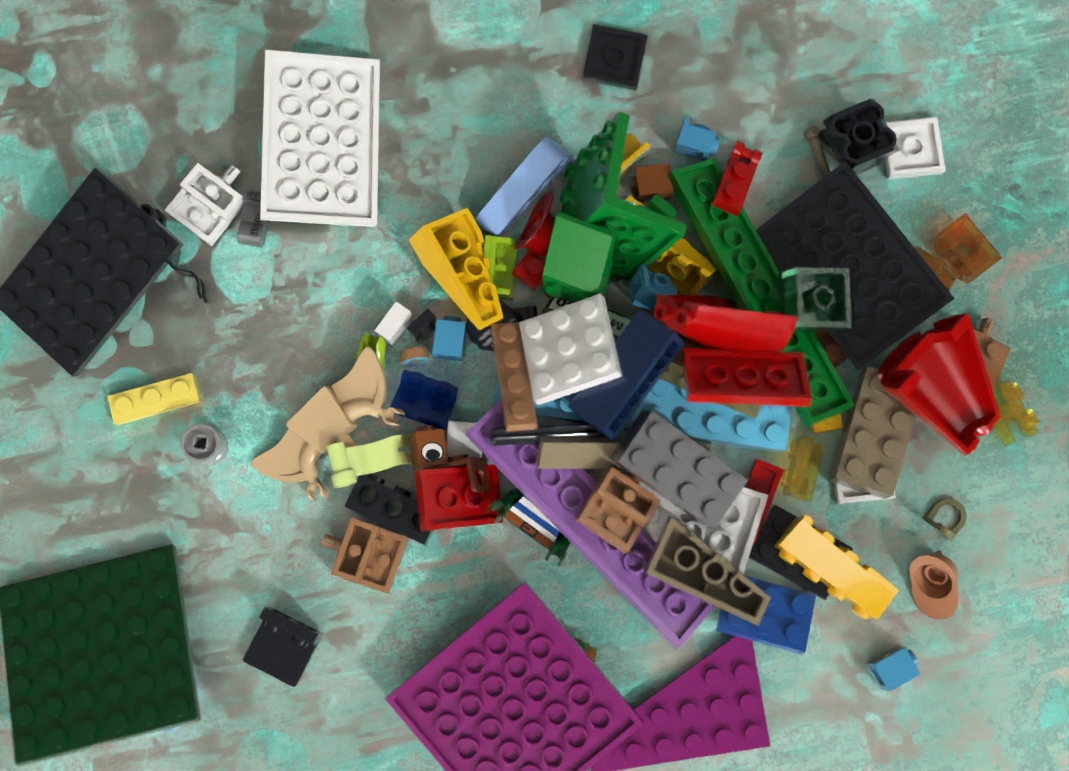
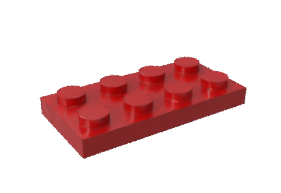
[682,348,812,407]

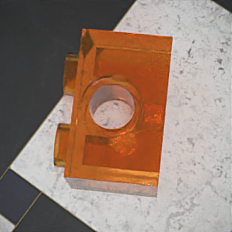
[931,213,1002,284]

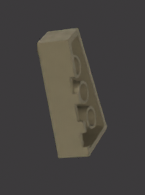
[644,516,771,626]

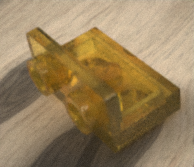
[780,435,825,502]

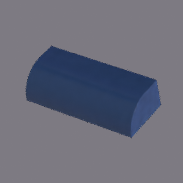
[567,310,685,441]

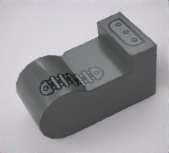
[237,189,270,248]

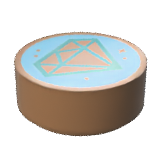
[400,346,430,366]

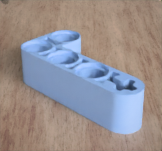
[475,136,575,237]

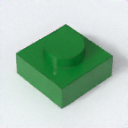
[646,194,678,218]

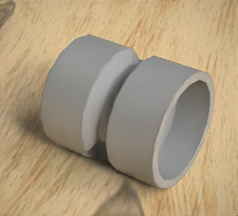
[181,424,228,466]

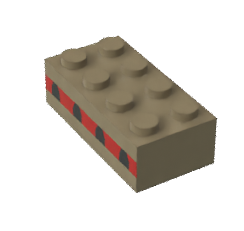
[828,366,916,499]

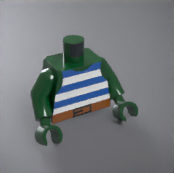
[485,488,571,566]

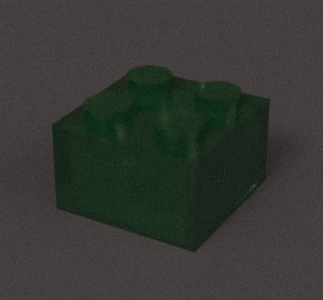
[779,267,852,332]

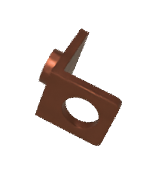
[436,454,490,492]

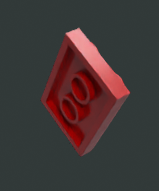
[414,464,503,532]

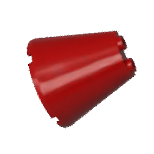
[654,294,798,352]
[878,313,1001,456]

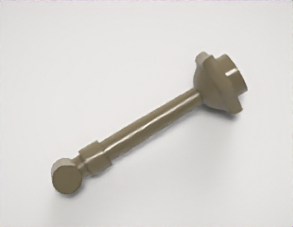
[804,125,831,177]

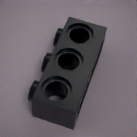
[345,473,434,546]

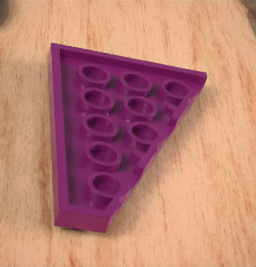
[591,636,770,771]

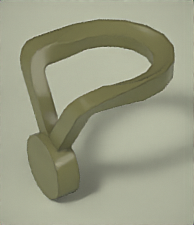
[924,498,967,541]

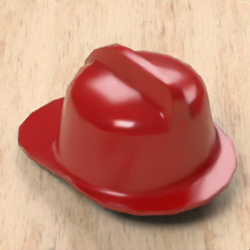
[514,191,555,257]

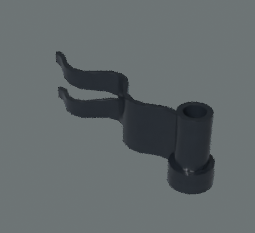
[141,204,208,304]

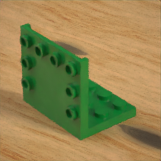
[559,111,687,282]

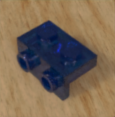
[390,370,459,431]

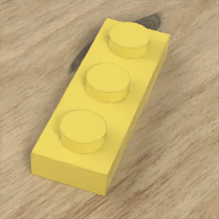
[107,373,202,425]

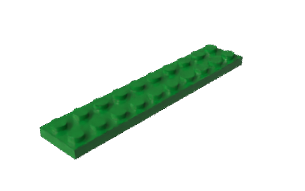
[667,158,855,428]

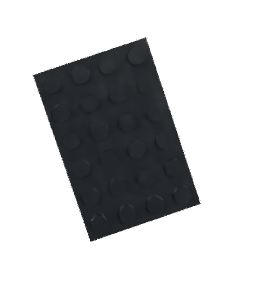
[756,161,955,370]
[0,167,184,377]

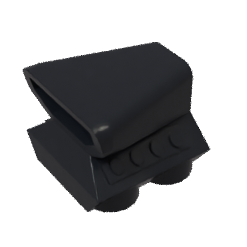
[819,99,899,175]

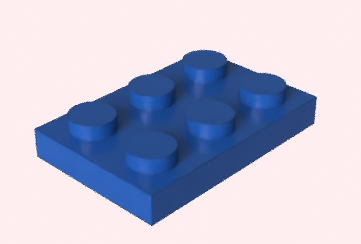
[716,576,816,655]

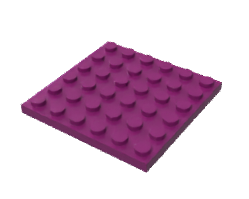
[385,581,644,771]

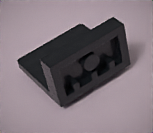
[243,607,323,687]

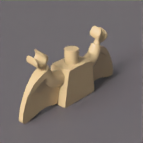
[251,347,405,502]

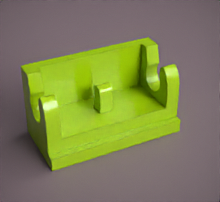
[484,235,517,300]

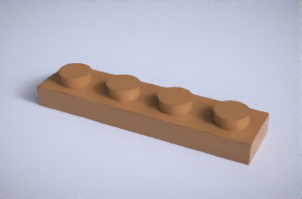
[491,322,537,432]

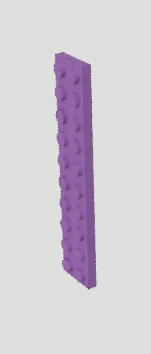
[465,399,715,649]

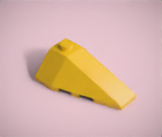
[409,207,503,330]

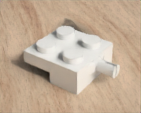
[164,163,244,247]

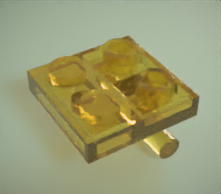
[992,379,1040,446]

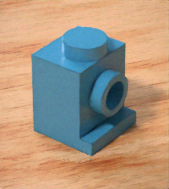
[674,118,720,161]
[628,264,677,310]

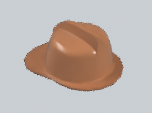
[910,550,959,619]

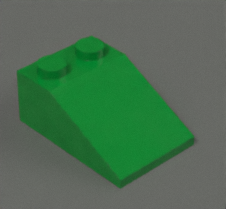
[543,212,615,303]

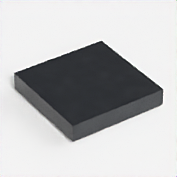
[582,24,648,91]

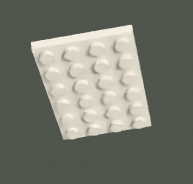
[260,50,380,227]

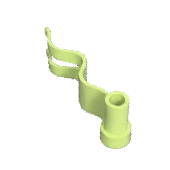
[326,434,412,488]

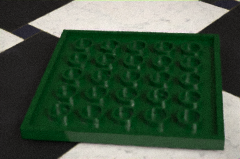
[0,544,201,766]

